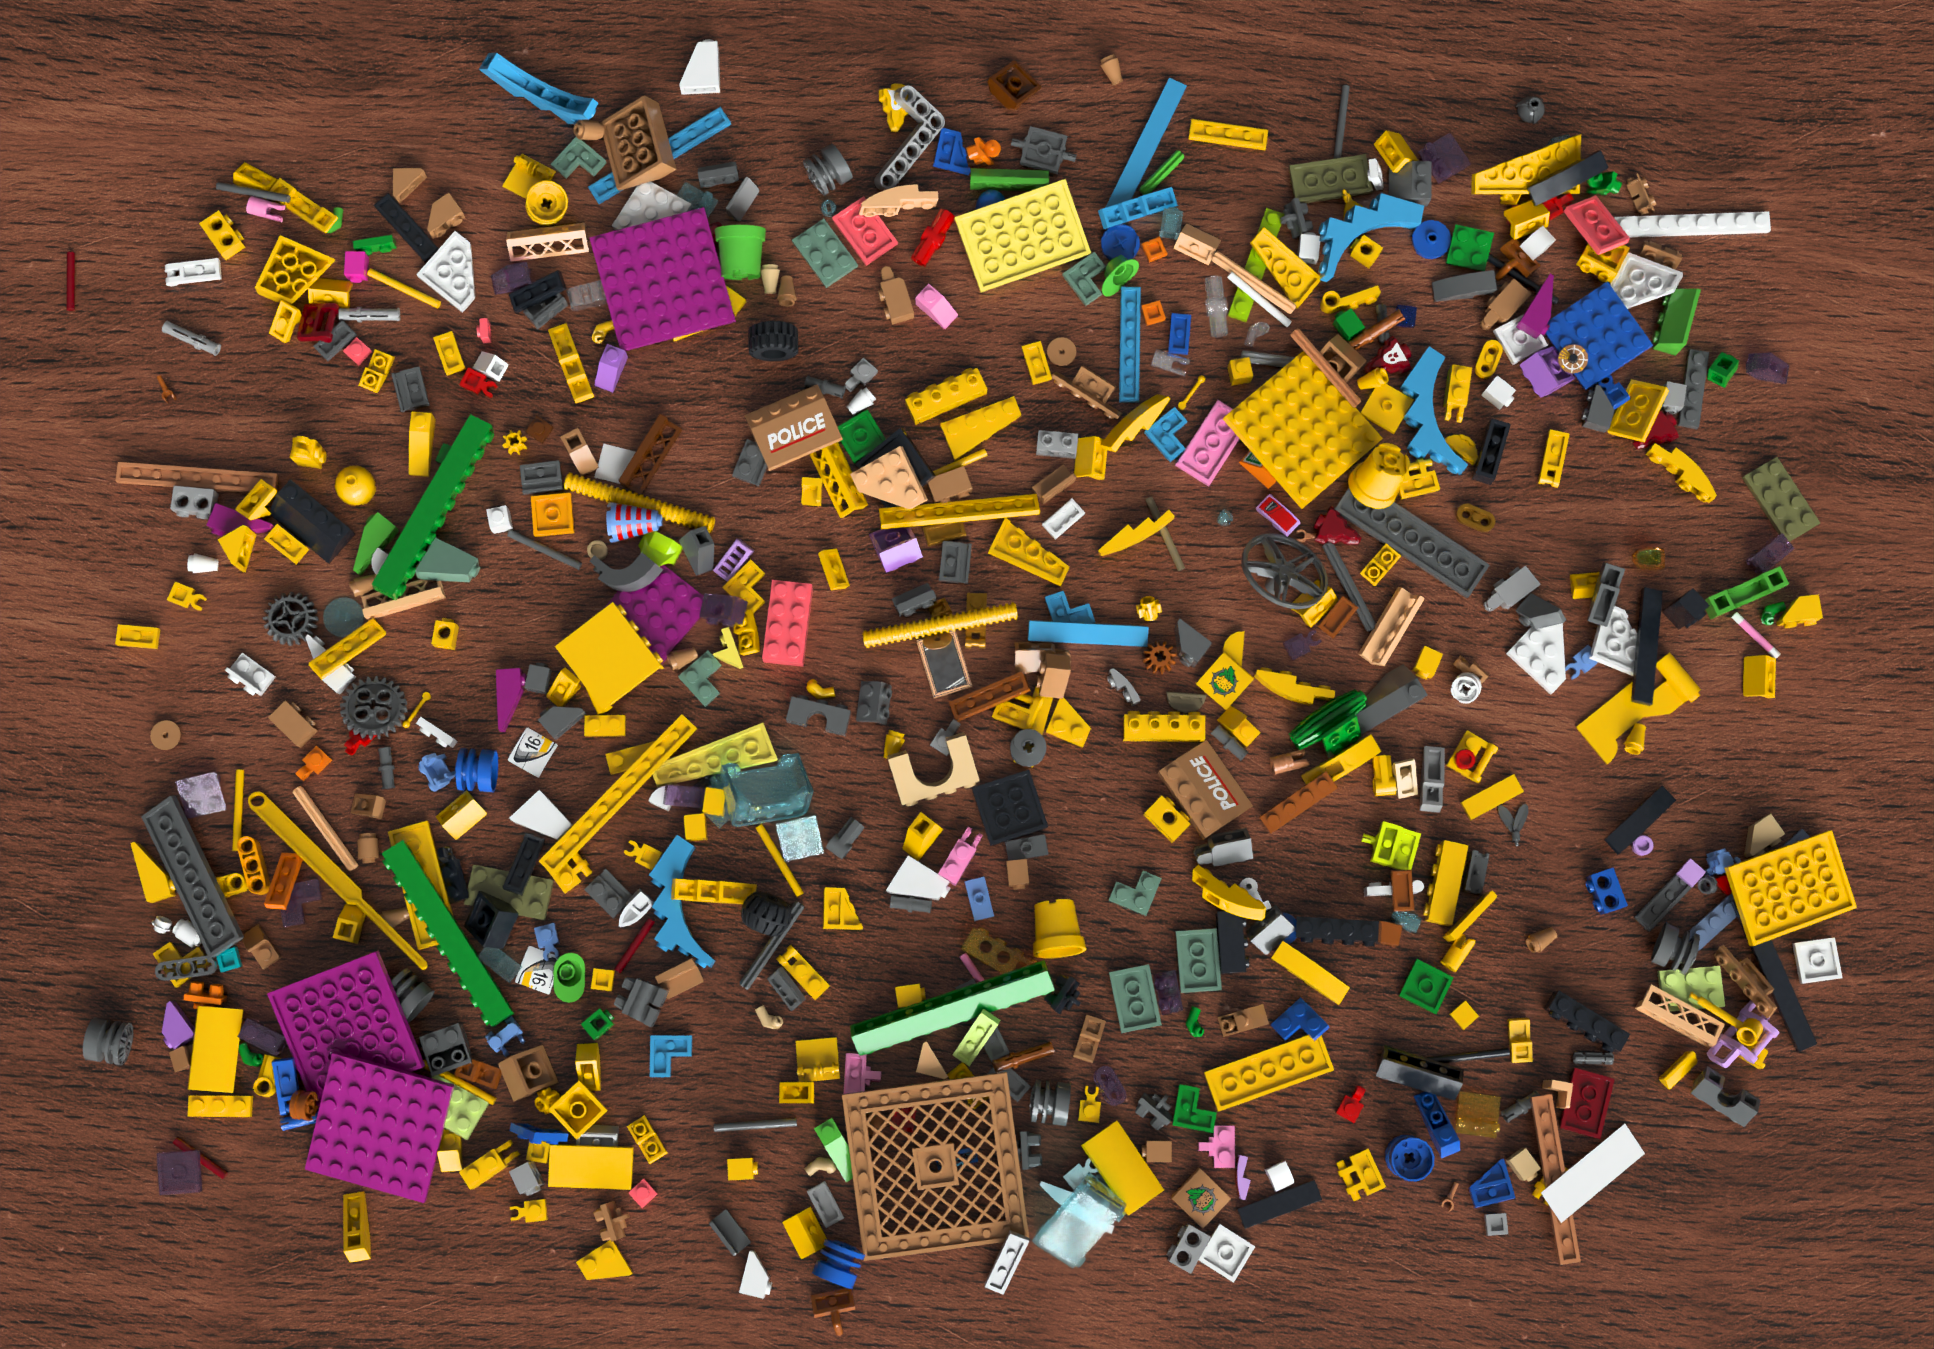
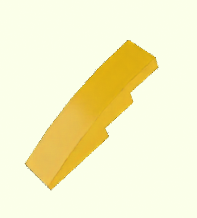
[548,323,594,404]
[1100,394,1170,452]
[1098,510,1174,556]
[671,878,757,904]
[1271,941,1350,1005]

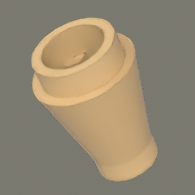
[761,264,780,294]

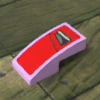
[1256,494,1300,537]
[1235,1155,1251,1200]

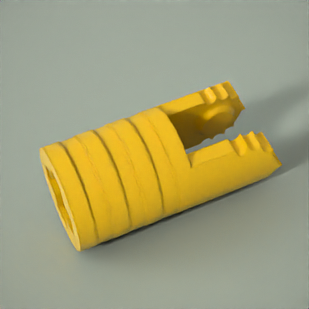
[1441,934,1475,972]

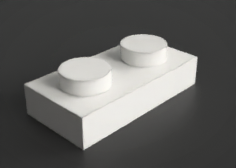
[416,717,458,748]

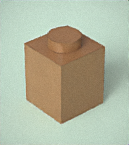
[1006,859,1029,890]
[1141,1141,1172,1162]

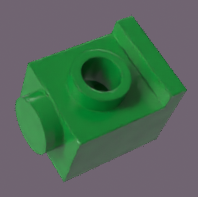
[1707,352,1739,388]
[581,1008,615,1041]

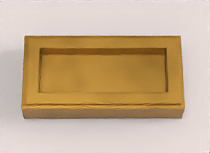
[923,522,967,547]

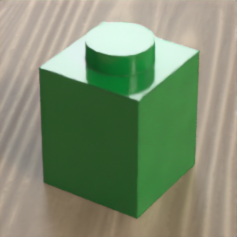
[1332,308,1365,342]

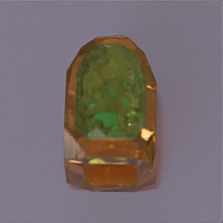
[1631,547,1665,570]

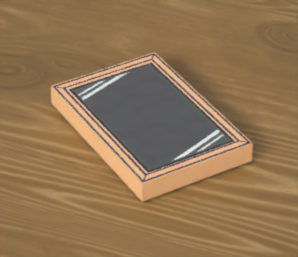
[917,630,972,698]

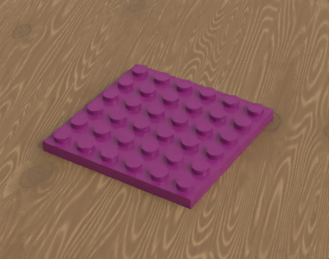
[589,207,736,351]
[267,950,425,1107]
[305,1051,455,1203]

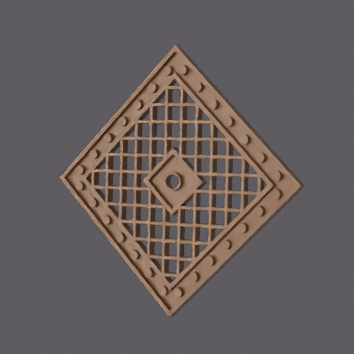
[842,1072,1029,1261]

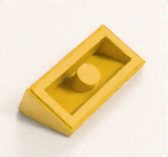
[233,162,278,200]
[1570,572,1600,599]
[1659,1051,1698,1090]

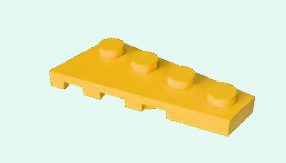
[1250,227,1321,309]
[940,396,1021,461]
[988,518,1069,586]

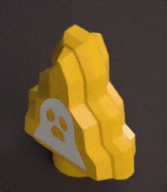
[879,84,908,132]

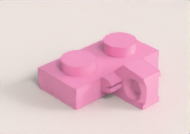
[843,1053,881,1094]
[1198,1126,1235,1168]

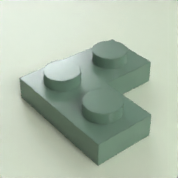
[551,137,607,179]
[1062,252,1106,307]
[678,650,722,707]
[1108,871,1162,916]

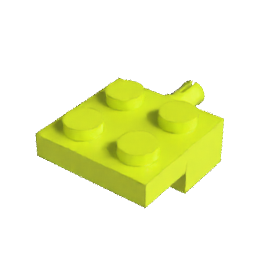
[1361,821,1421,870]

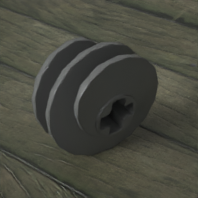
[1010,729,1047,767]

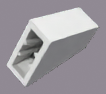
[680,39,720,94]
[509,790,573,840]
[886,856,951,900]

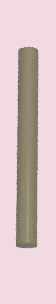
[1145,497,1185,571]

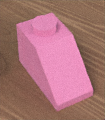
[915,284,958,329]

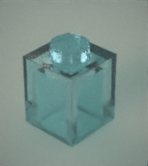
[1159,207,1183,240]

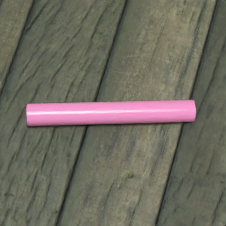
[960,953,984,983]

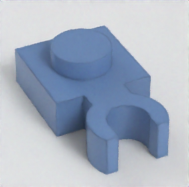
[1565,645,1598,680]
[534,923,560,961]

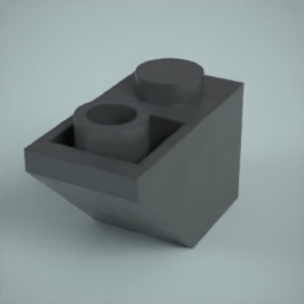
[1581,385,1614,433]
[679,526,714,576]

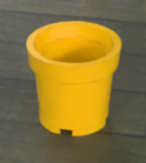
[1348,443,1410,509]
[1033,899,1086,958]

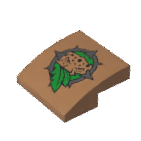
[1170,1167,1231,1229]

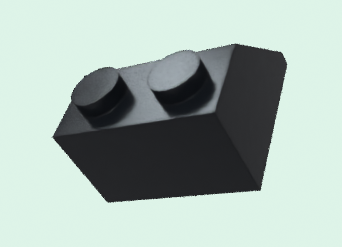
[464,891,519,949]

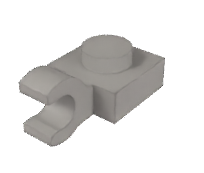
[845,358,878,392]
[930,719,961,756]

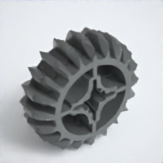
[263,592,319,646]

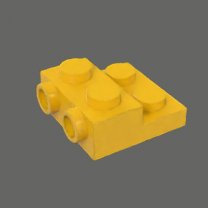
[1576,243,1630,283]

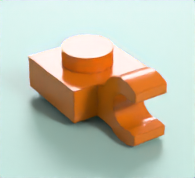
[295,745,332,781]

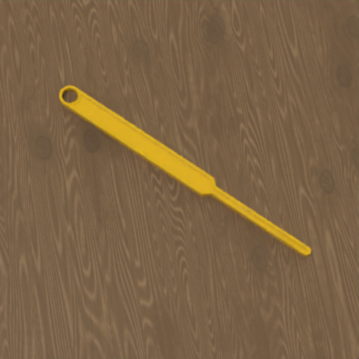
[248,792,427,970]

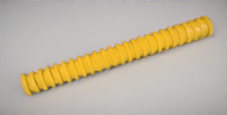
[564,472,715,534]
[863,602,1018,648]

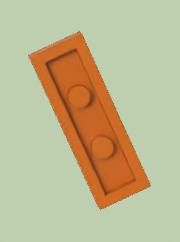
[264,852,303,910]

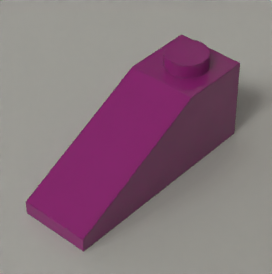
[1516,273,1554,339]
[206,503,275,537]
[496,668,527,732]

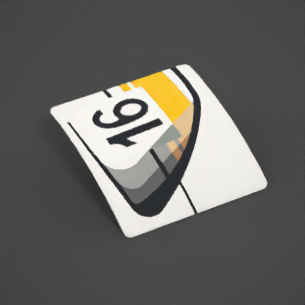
[508,728,558,777]
[515,946,557,994]

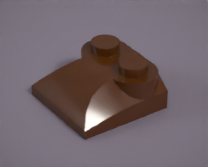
[987,60,1042,110]

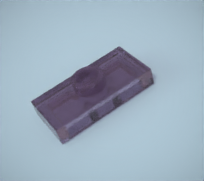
[663,784,706,808]

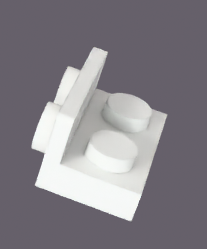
[225,653,276,696]

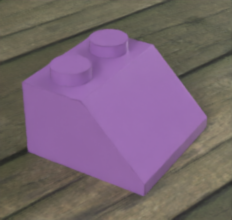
[1520,346,1575,398]
[869,527,923,572]

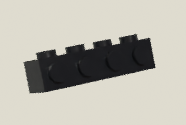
[1296,916,1382,947]
[1544,991,1630,1053]
[1376,1045,1464,1100]

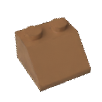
[1320,334,1367,383]
[498,1045,559,1102]

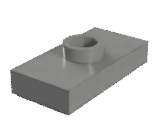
[807,1181,844,1228]

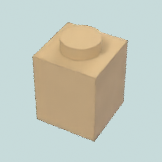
[1506,1148,1541,1182]

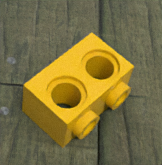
[199,210,245,260]

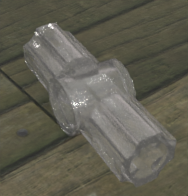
[1205,275,1228,338]

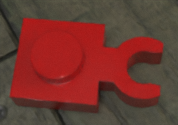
[459,367,498,398]

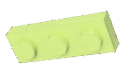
[953,1009,1001,1067]

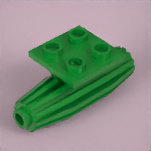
[1289,689,1367,758]

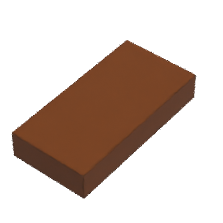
[1317,595,1358,639]
[1390,870,1414,912]

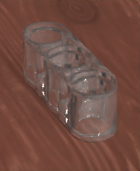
[567,280,608,311]

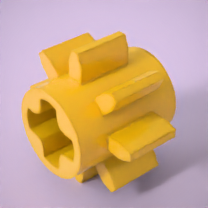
[503,430,527,455]
[1136,596,1162,621]
[535,1087,560,1115]

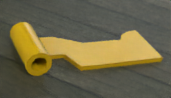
[1576,652,1701,764]

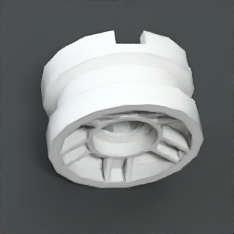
[1451,672,1482,703]

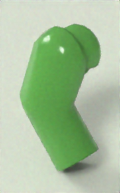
[327,208,343,233]

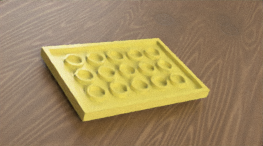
[954,179,1091,293]

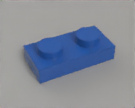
[1168,313,1191,355]

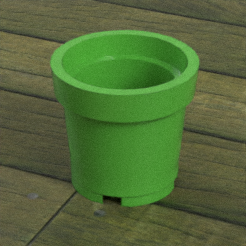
[715,225,766,280]

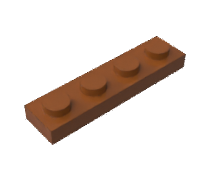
[949,671,1031,722]
[1259,771,1338,834]

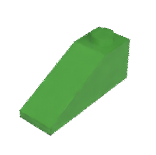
[353,512,399,576]
[814,1118,853,1182]

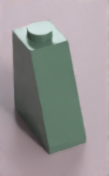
[415,538,480,582]

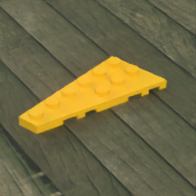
[1471,134,1581,194]

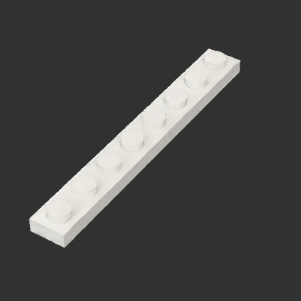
[1614,212,1771,238]

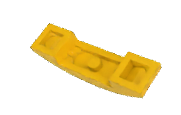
[270,178,338,233]

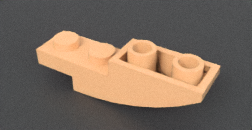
[859,184,939,217]

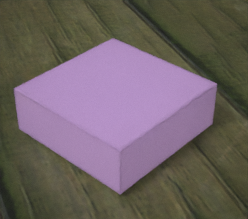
[1676,858,1706,887]

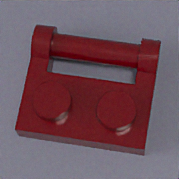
[296,303,340,343]

